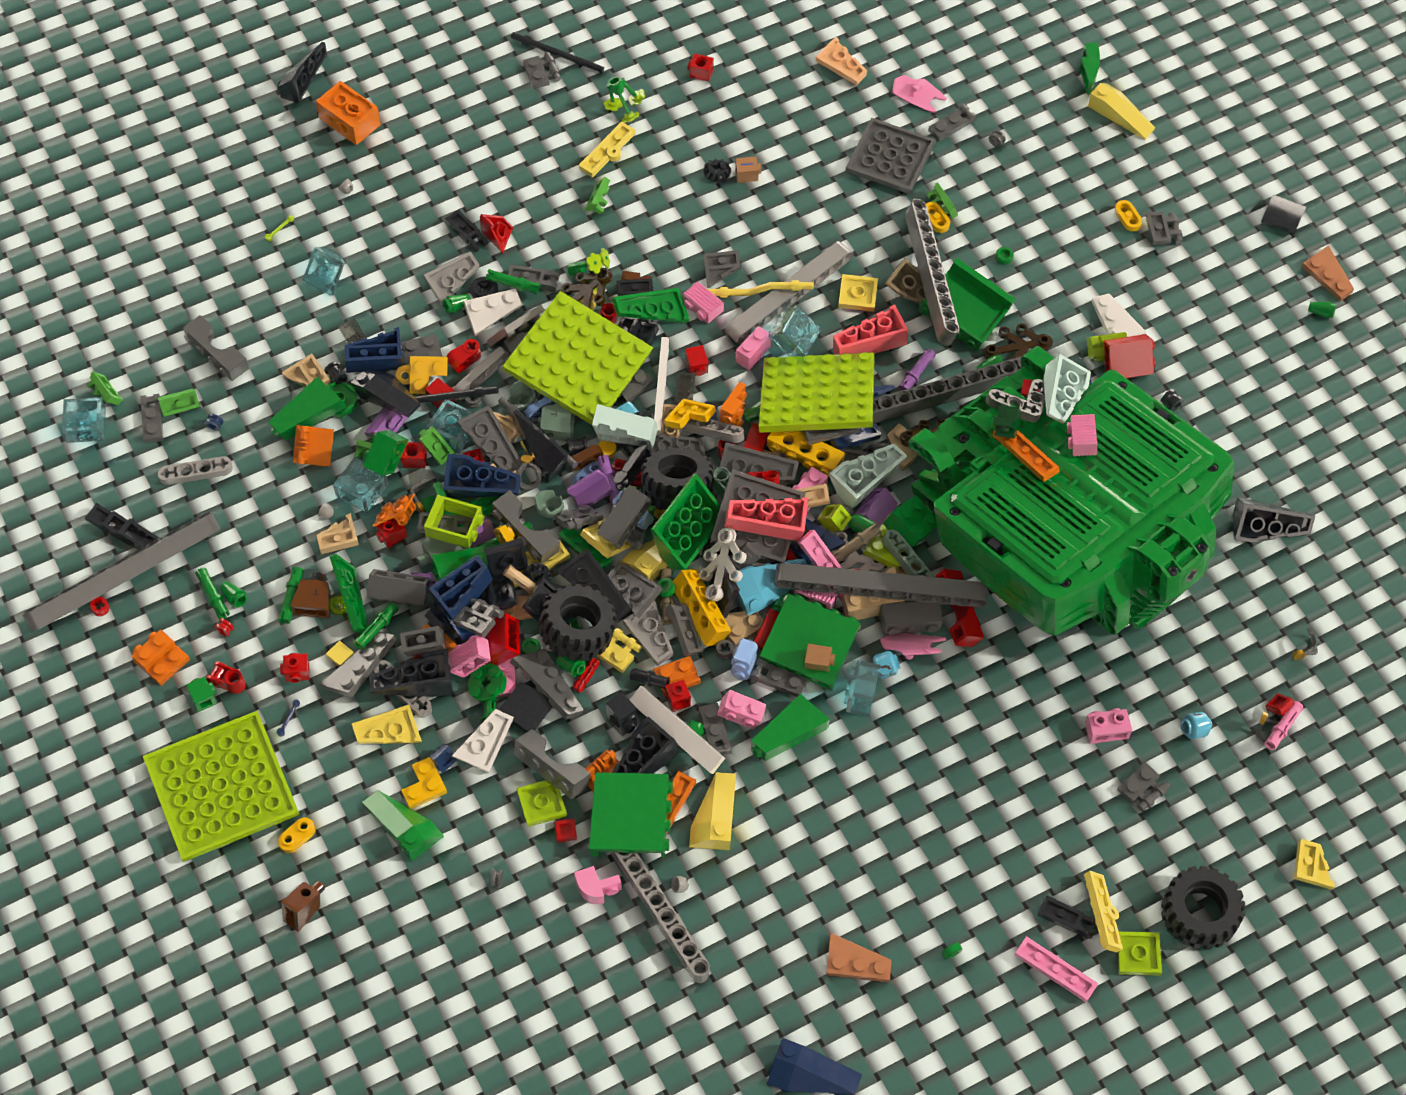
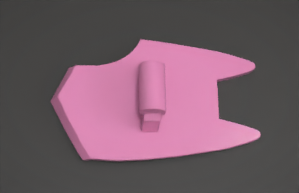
[892,75,947,113]
[880,633,946,660]

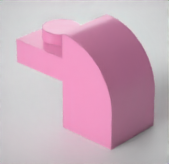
[574,866,622,904]

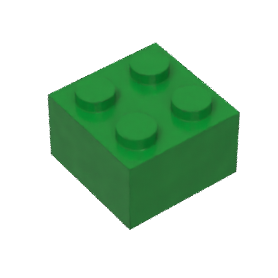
[363,430,409,476]
[883,495,938,548]

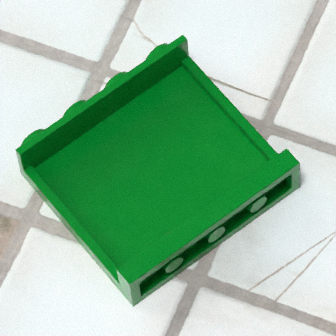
[918,258,1016,351]
[760,593,861,691]
[589,772,673,858]

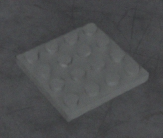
[845,117,936,194]
[710,470,805,563]

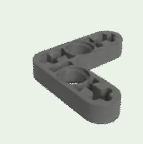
[986,379,1045,423]

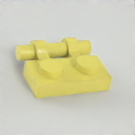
[597,628,642,673]

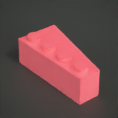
[833,305,908,355]
[724,497,809,541]

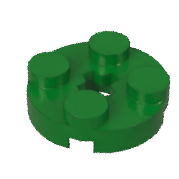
[327,382,358,419]
[468,664,507,703]

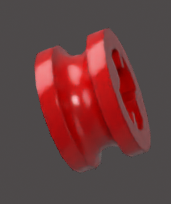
[90,597,110,617]
[214,618,235,637]

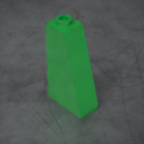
[268,376,346,441]
[432,543,500,582]
[751,694,830,761]

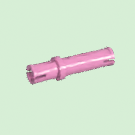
[1264,701,1303,750]

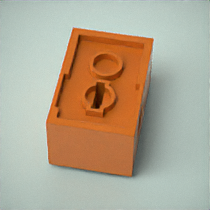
[316,81,381,146]

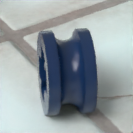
[204,413,224,431]

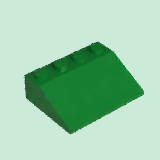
[651,474,721,570]

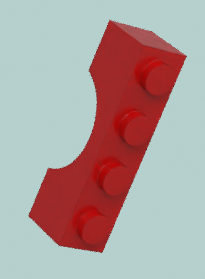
[935,569,984,647]

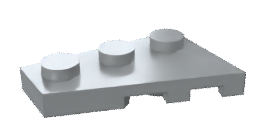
[424,251,479,306]

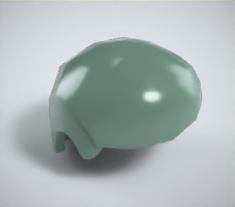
[508,381,536,411]
[534,490,564,518]

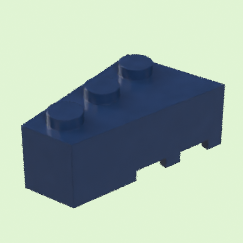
[345,327,402,373]
[429,555,493,625]

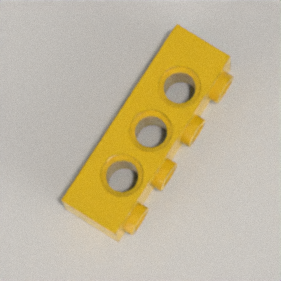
[767,431,845,477]
[673,569,731,646]

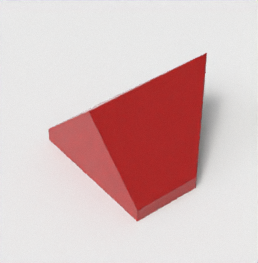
[480,214,514,254]

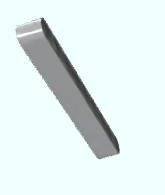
[725,241,853,344]
[610,852,709,983]

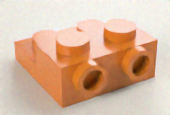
[720,382,747,427]
[131,630,190,686]

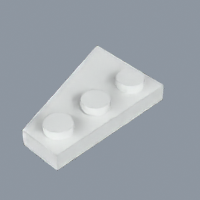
[464,288,521,336]
[1092,294,1146,337]
[452,709,514,773]

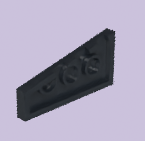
[557,548,632,622]

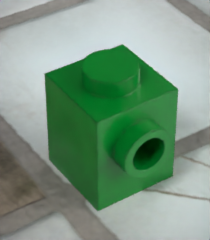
[186,677,217,712]

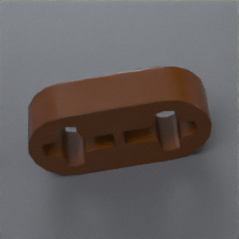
[570,445,604,471]

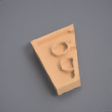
[816,37,867,86]

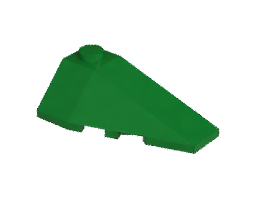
[362,790,444,862]

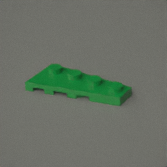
[612,288,690,323]

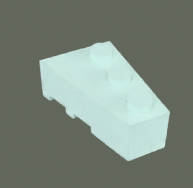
[592,404,658,448]

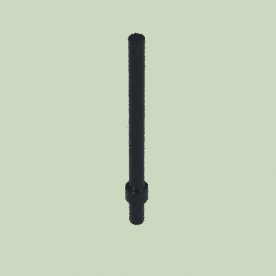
[511,32,605,73]
[414,386,499,403]

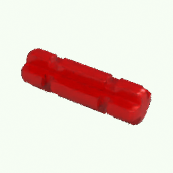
[573,658,600,693]

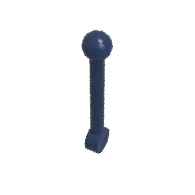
[277,699,300,737]

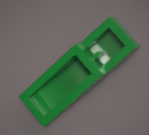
[1079,42,1100,95]

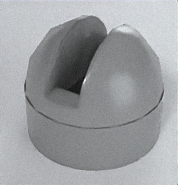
[338,179,353,194]
[318,502,334,519]
[671,876,689,893]

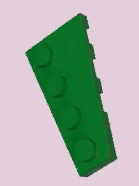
[329,554,368,634]

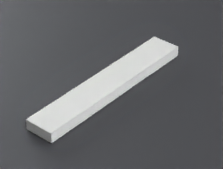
[654,337,669,435]
[630,686,725,774]

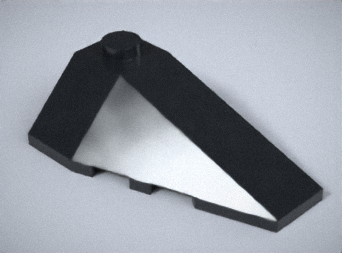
[277,42,327,103]
[512,410,568,483]

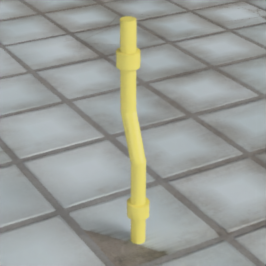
[708,280,814,298]

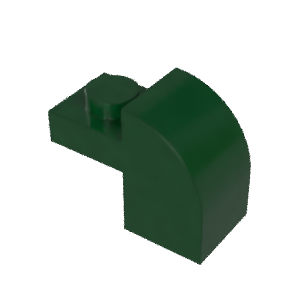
[993,405,1022,439]

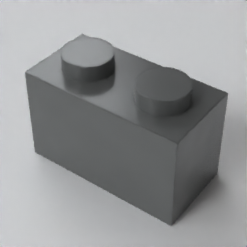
[400,626,446,657]

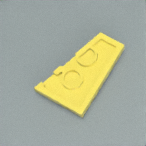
[352,705,422,744]

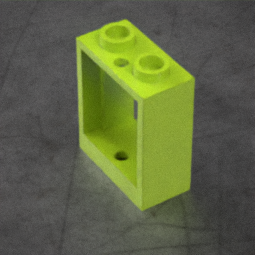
[424,495,484,548]

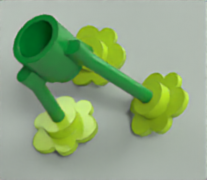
[603,77,645,123]
[568,248,610,291]

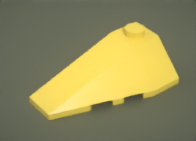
[1088,83,1155,140]
[621,539,668,581]
[689,772,736,850]

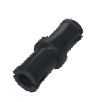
[630,668,670,689]

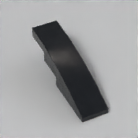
[85,502,159,549]

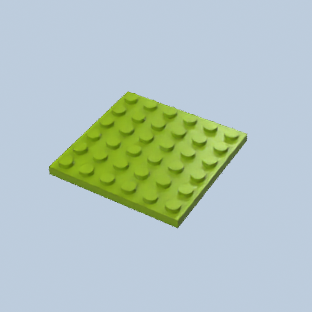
[502,291,653,425]
[759,352,874,433]
[143,711,300,862]

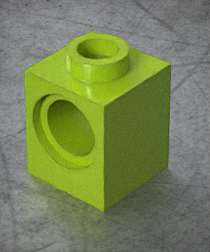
[817,504,852,532]

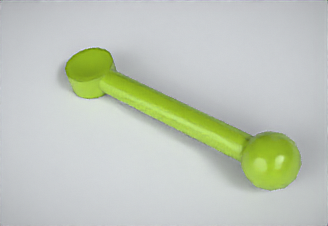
[265,215,294,242]

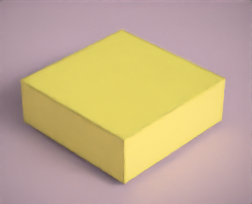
[326,640,354,667]

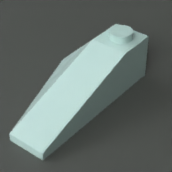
[1043,354,1091,424]
[829,444,907,509]

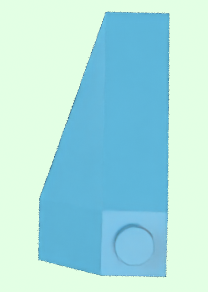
[735,558,807,616]

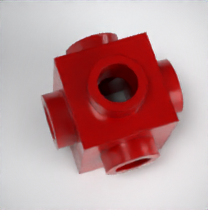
[280,653,310,683]

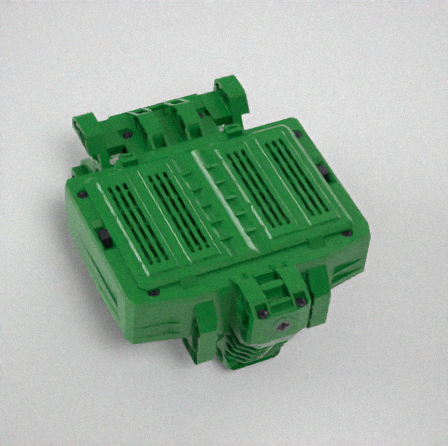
[909,346,1234,636]

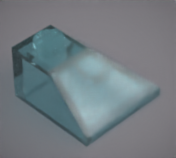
[302,246,345,296]

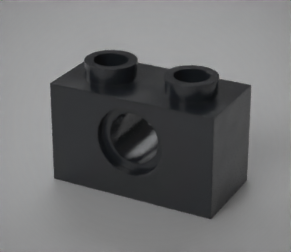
[606,692,637,737]

